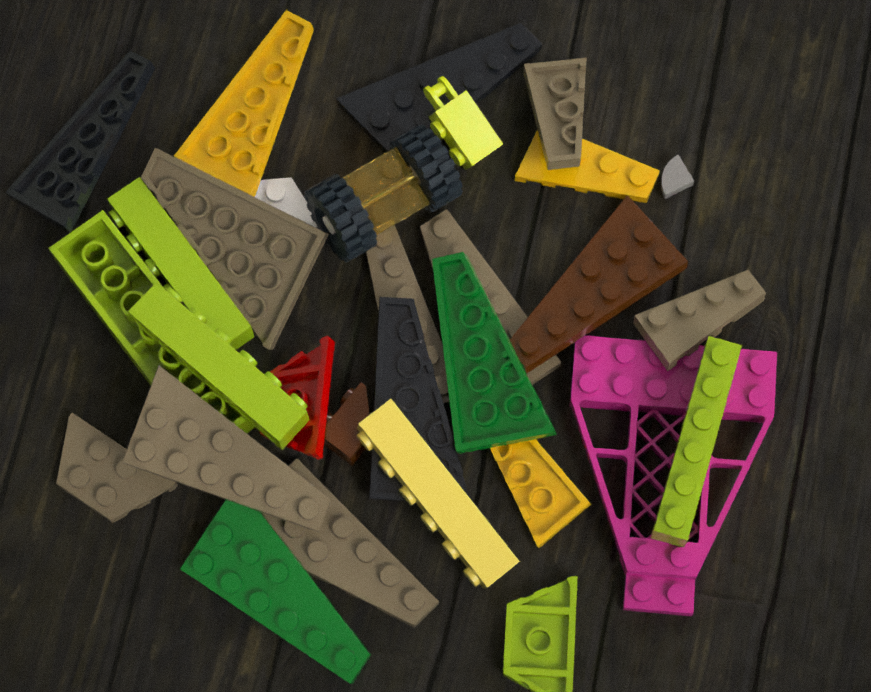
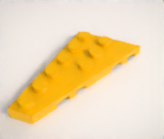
[174,10,314,197]

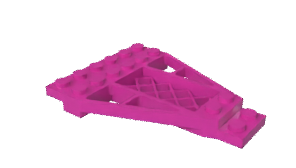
[570,336,777,616]

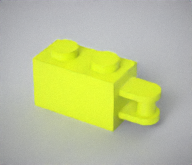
[423,76,503,170]

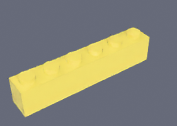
[356,399,520,589]

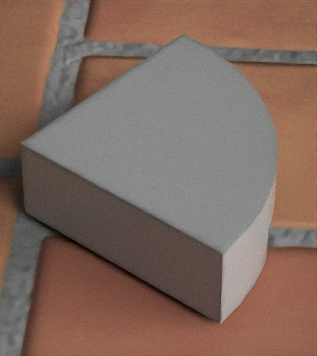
[661,154,694,199]

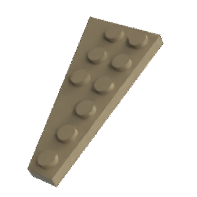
[263,459,439,628]

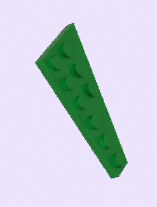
[432,252,557,454]
[181,500,371,684]

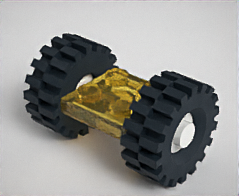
[304,124,463,263]

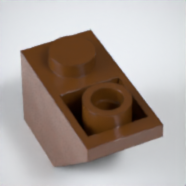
[324,383,370,466]

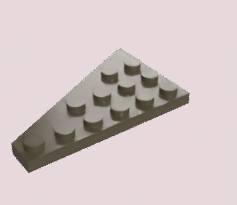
[141,148,329,350]

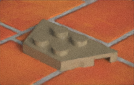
[56,413,178,523]

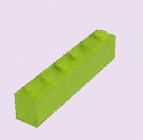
[107,177,255,350]
[128,283,309,450]
[651,336,742,547]

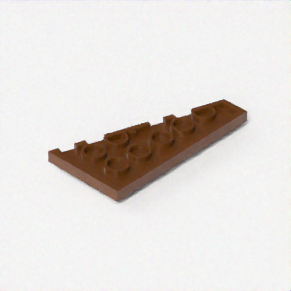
[510,195,688,374]

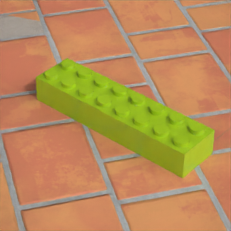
[49,210,255,433]

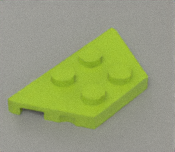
[503,576,578,692]

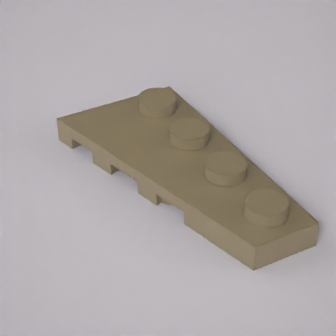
[523,58,587,170]
[633,270,766,371]

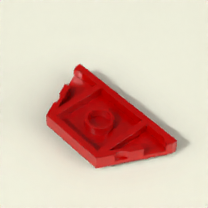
[260,336,335,459]

